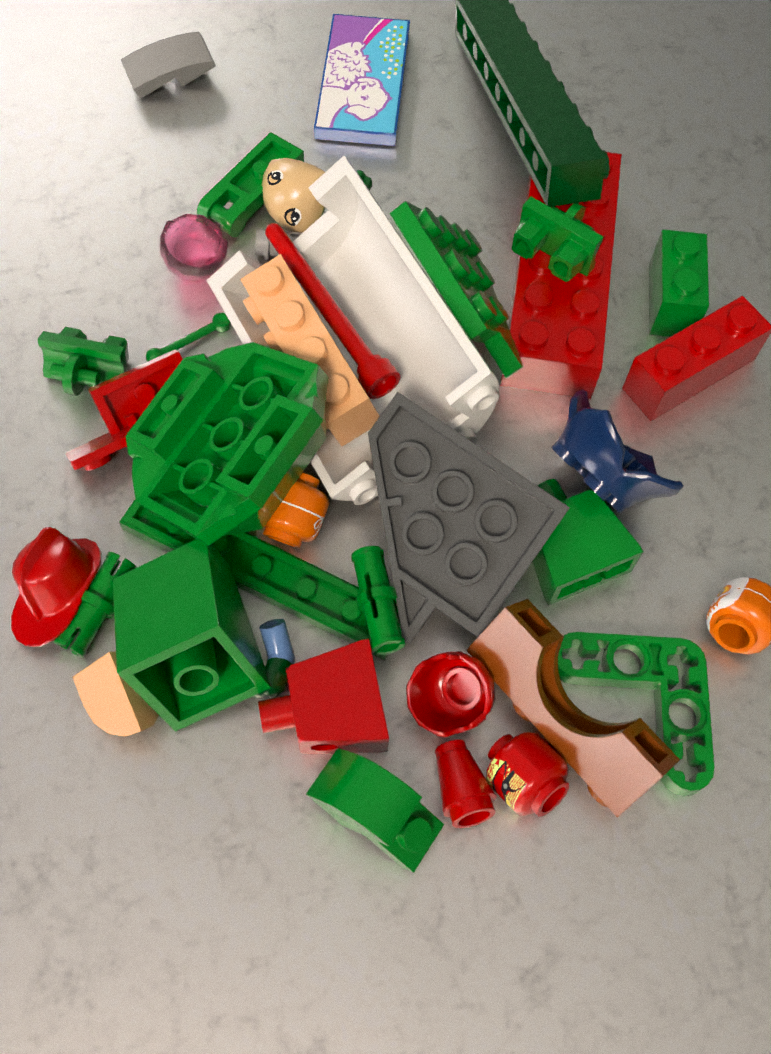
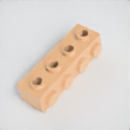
[240,254,380,446]

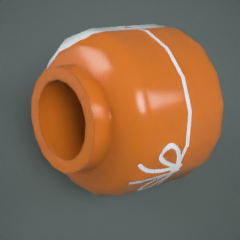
[263,473,330,548]
[706,577,771,655]

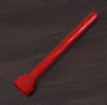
[265,223,401,399]

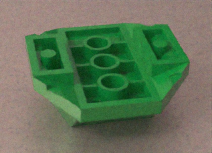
[126,342,329,546]

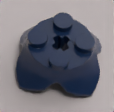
[551,389,684,514]

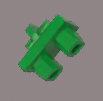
[511,196,604,282]
[37,327,129,396]

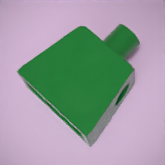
[533,479,644,606]

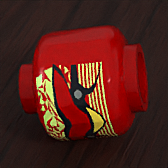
[486,732,570,817]

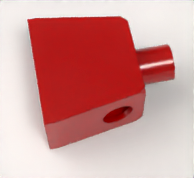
[258,639,389,754]

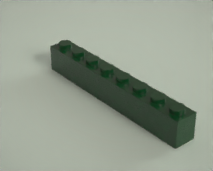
[455,0,610,207]

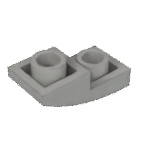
[120,32,216,99]

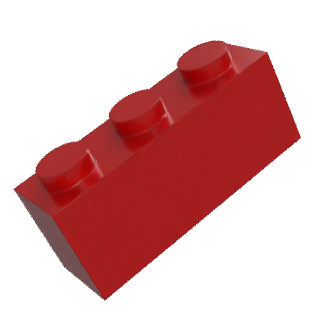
[622,296,771,421]

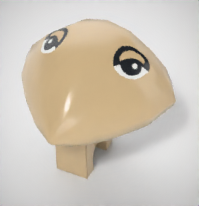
[262,158,325,232]

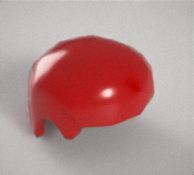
[406,651,496,737]

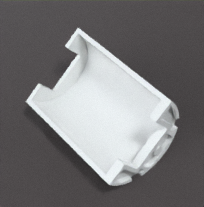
[207,156,500,505]

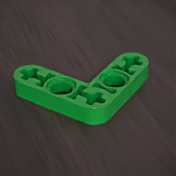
[558,632,715,796]

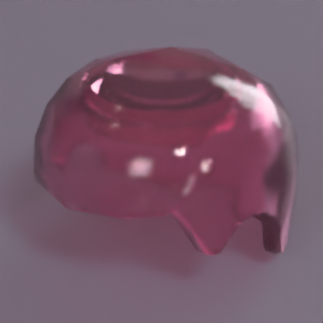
[159,214,228,282]

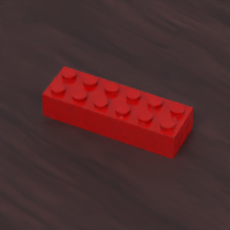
[500,152,622,399]

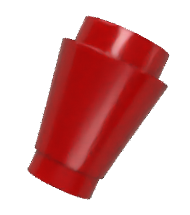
[434,739,496,828]

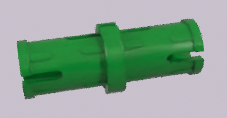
[351,546,405,655]
[53,552,137,658]

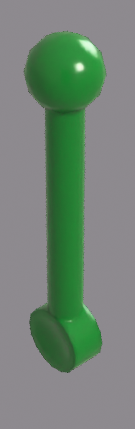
[145,313,231,362]

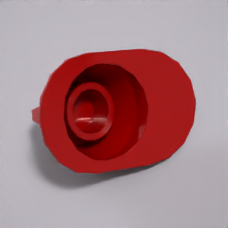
[11,527,102,647]

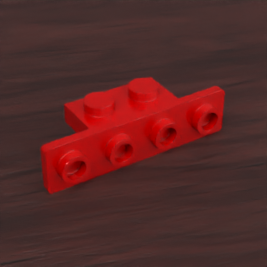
[65,350,183,471]

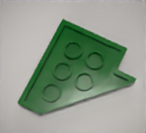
[389,201,524,378]

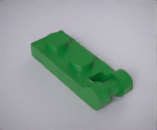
[197,132,304,238]

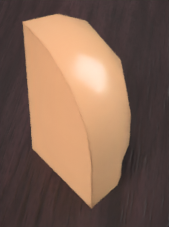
[72,651,159,737]

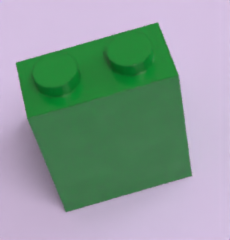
[113,539,271,732]

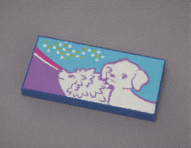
[314,14,410,146]

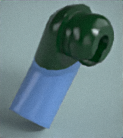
[254,619,295,699]

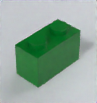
[649,229,709,337]

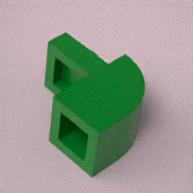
[306,748,444,873]

